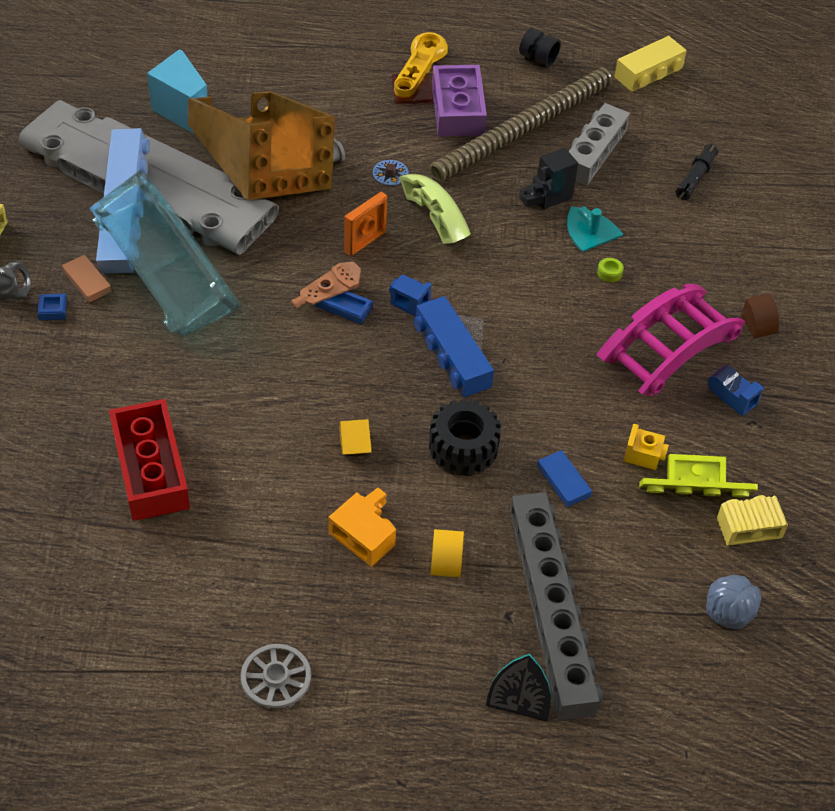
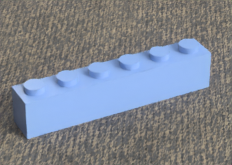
[96,128,150,274]

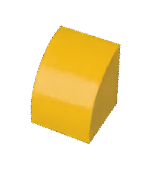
[339,419,371,455]
[431,529,464,578]

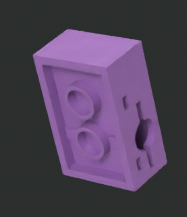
[432,65,487,137]

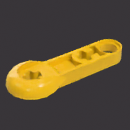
[394,32,448,100]

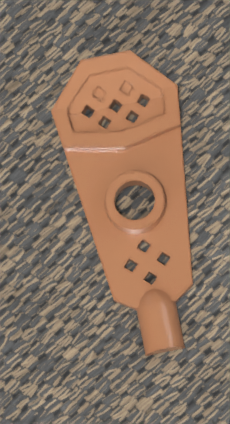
[290,261,361,308]

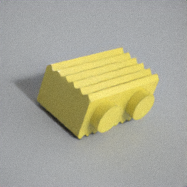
[717,495,788,546]

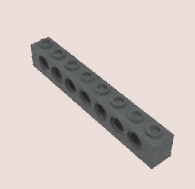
[510,492,602,721]

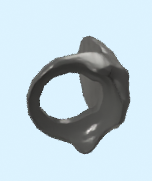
[0,261,31,300]

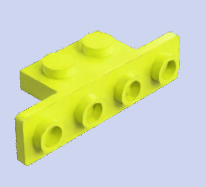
[639,454,758,498]

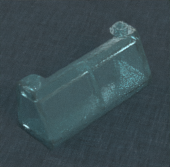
[90,170,241,337]

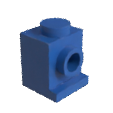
[389,274,432,317]

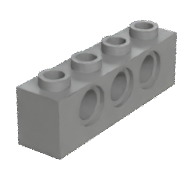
[569,103,630,186]

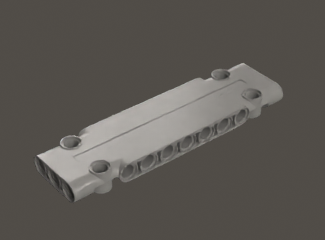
[18,100,279,255]

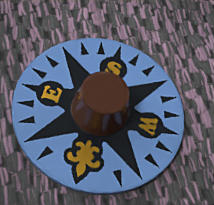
[373,160,409,186]

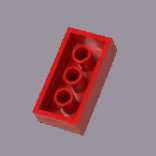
[109,399,190,521]

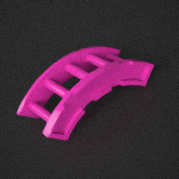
[596,284,745,397]

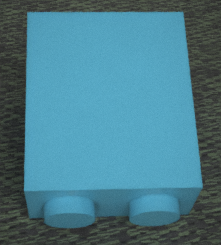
[147,49,208,134]

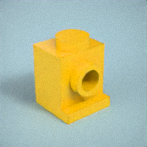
[623,424,669,470]

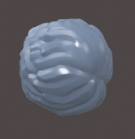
[706,575,761,629]

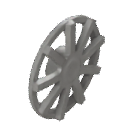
[240,644,311,710]

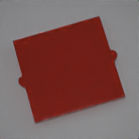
[391,73,433,104]

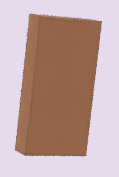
[62,255,112,303]

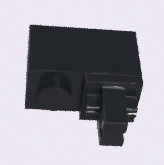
[519,148,578,209]

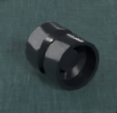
[519,27,561,67]

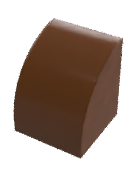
[741,293,779,338]

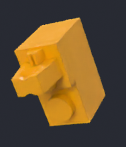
[328,488,396,567]

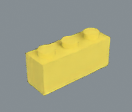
[614,36,687,92]

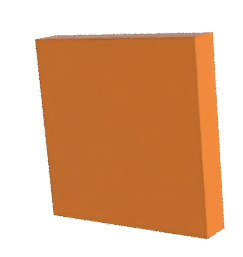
[344,191,387,257]

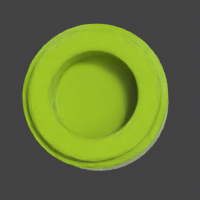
[597,258,624,282]

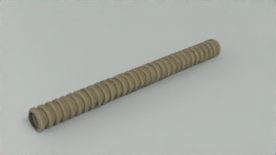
[430,67,612,182]

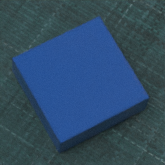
[38,293,67,320]

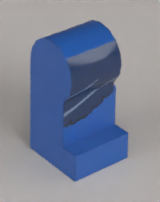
[708,365,764,417]

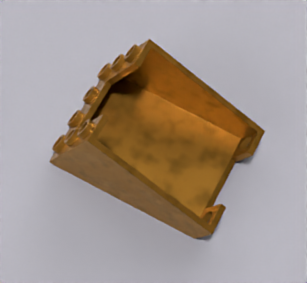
[188,91,335,200]

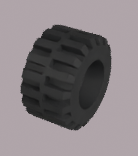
[429,399,501,475]

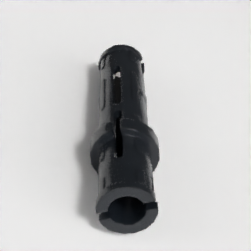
[675,144,719,200]

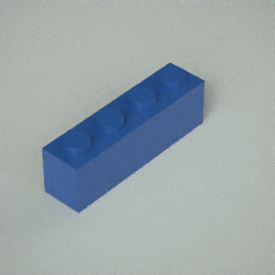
[414,296,494,398]

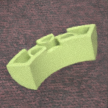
[399,174,471,244]

